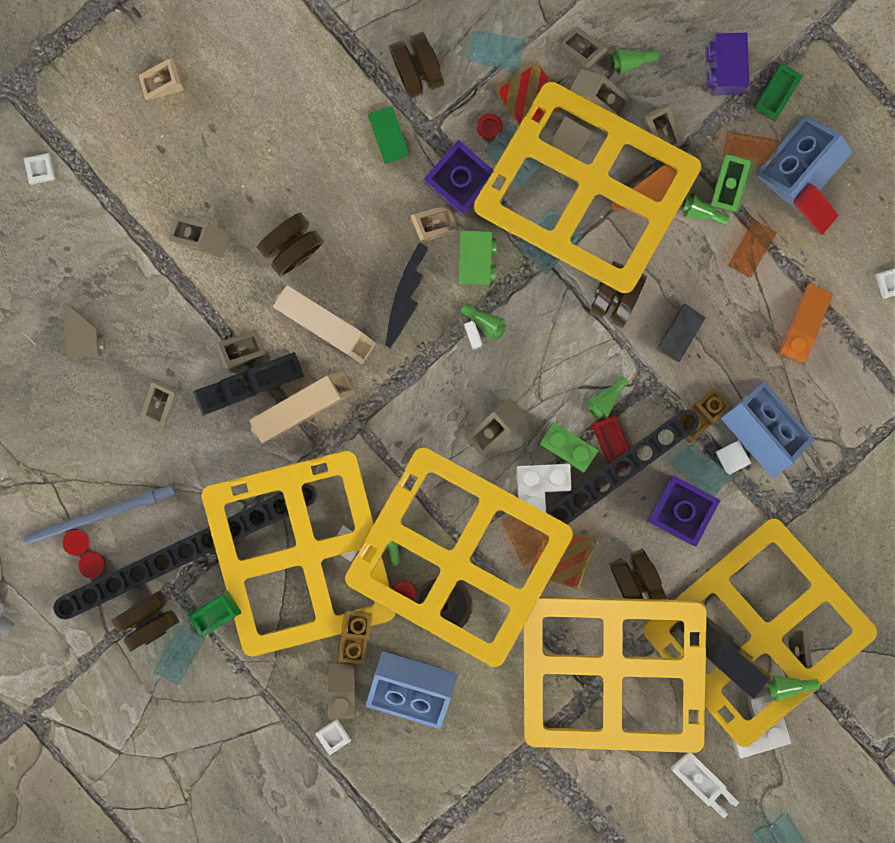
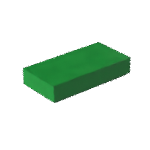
[753,63,803,122]
[367,106,409,165]
[188,591,242,638]

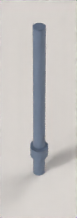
[24,484,176,545]

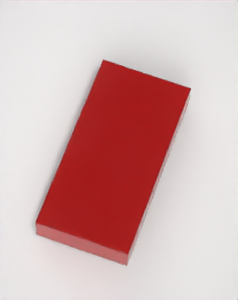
[793,183,839,235]
[591,414,630,471]

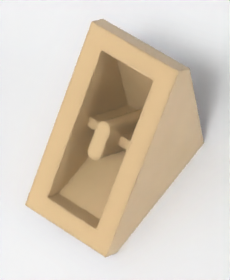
[139,58,185,100]
[411,205,458,244]

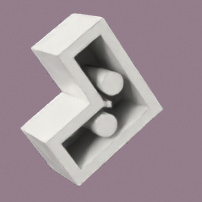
[516,464,571,513]
[731,691,791,759]

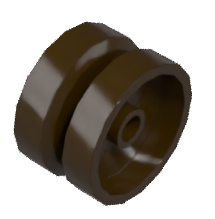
[389,31,444,100]
[256,212,324,277]
[589,261,647,328]
[609,548,667,600]
[414,578,473,633]
[111,590,180,652]

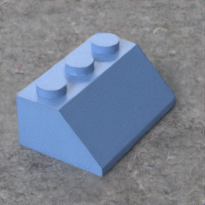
[755,115,853,208]
[721,380,815,478]
[365,651,458,729]

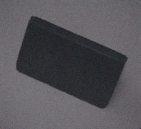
[657,304,706,362]

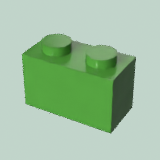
[711,154,754,212]
[459,231,497,286]
[538,422,599,473]

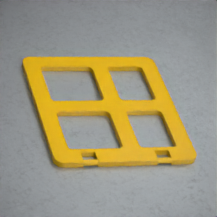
[474,82,701,293]
[345,448,573,667]
[202,450,395,656]
[644,519,877,747]
[524,596,706,753]

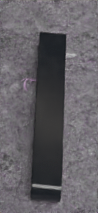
[548,409,699,525]

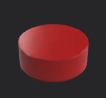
[477,114,503,141]
[62,530,90,556]
[78,552,106,579]
[392,580,417,601]

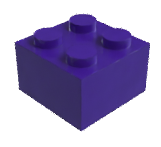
[705,32,750,96]
[424,140,498,217]
[646,475,721,547]

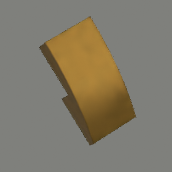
[680,387,732,443]
[337,610,372,664]

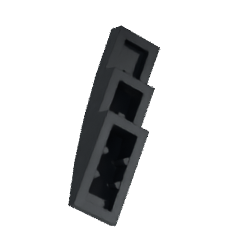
[386,242,428,349]
[193,352,304,416]
[677,616,772,699]

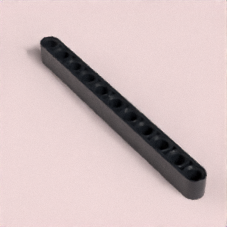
[53,483,318,620]

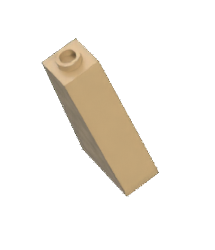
[273,285,376,365]
[249,371,355,443]

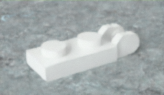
[670,752,740,818]

